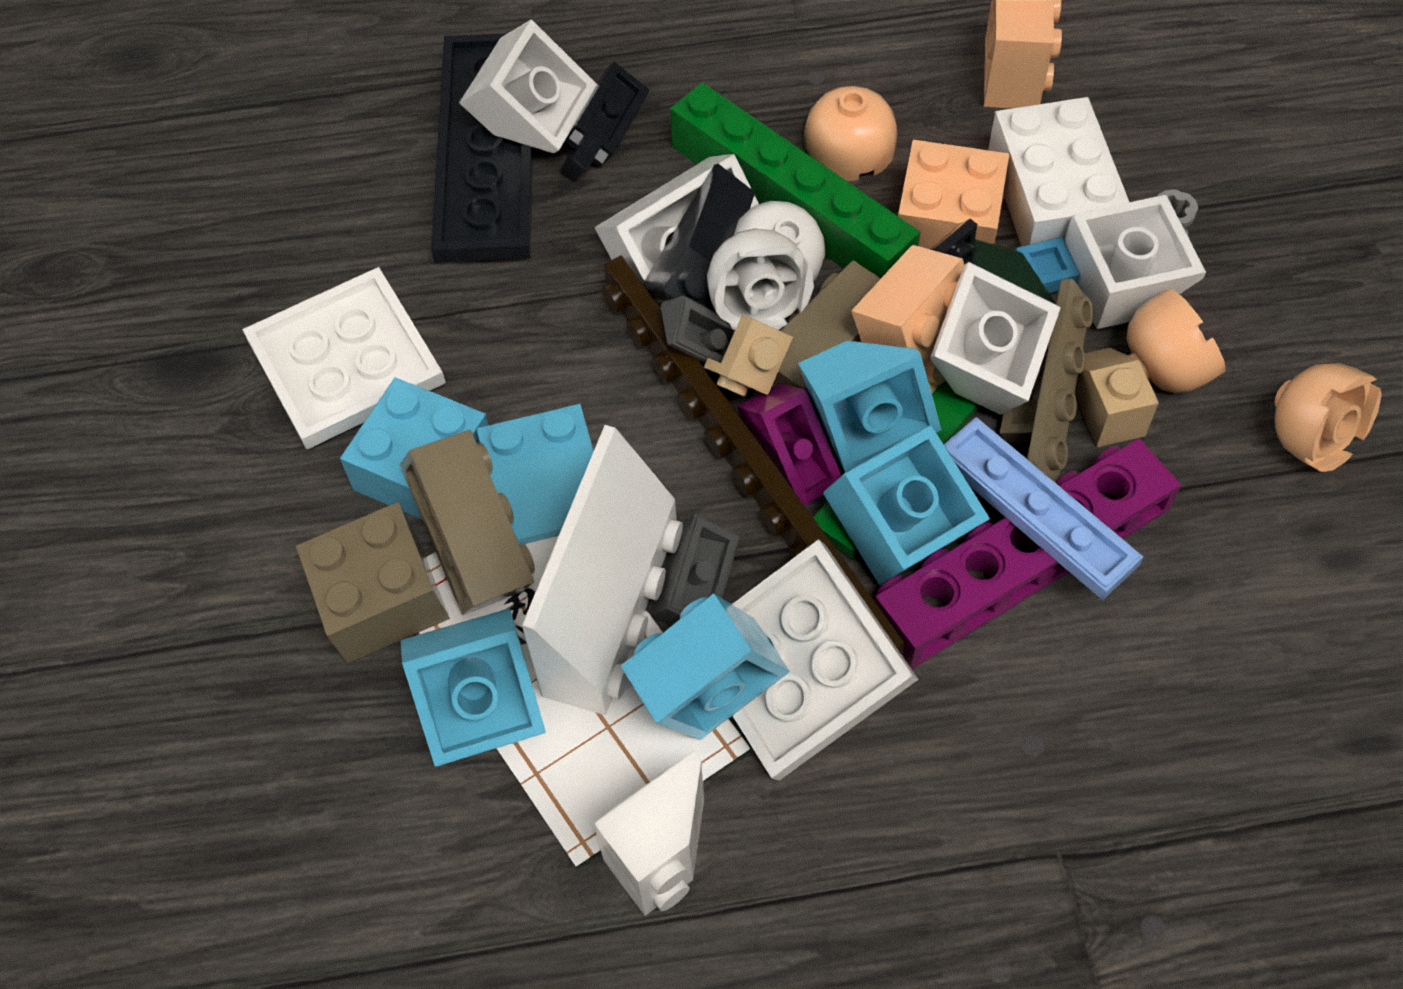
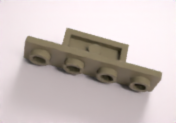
[999,279,1093,483]

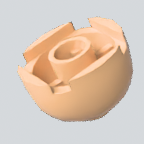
[804,86,897,181]
[1126,288,1226,394]
[1274,363,1382,472]

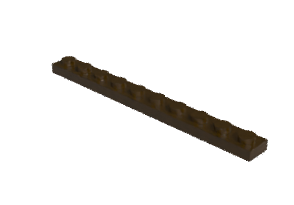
[602,255,905,655]

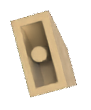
[1075,348,1159,447]

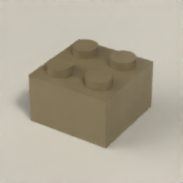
[296,502,450,663]

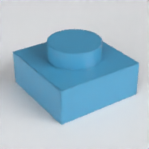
[1013,237,1081,296]

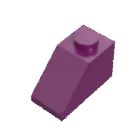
[737,383,842,506]

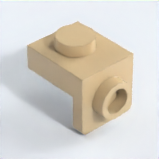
[704,315,793,396]

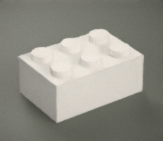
[988,97,1129,246]

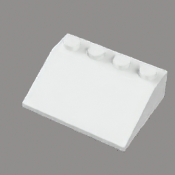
[522,425,683,715]

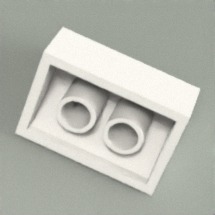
[594,154,759,309]

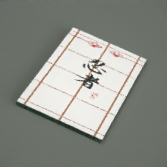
[419,536,751,870]

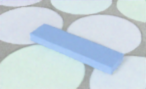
[944,417,1143,600]

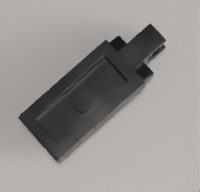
[560,61,650,181]

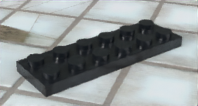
[431,33,533,262]

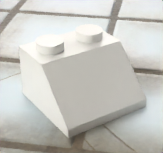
[459,19,597,153]
[1064,195,1206,329]
[930,262,1061,415]
[594,751,704,916]

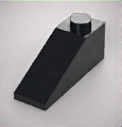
[643,164,755,308]

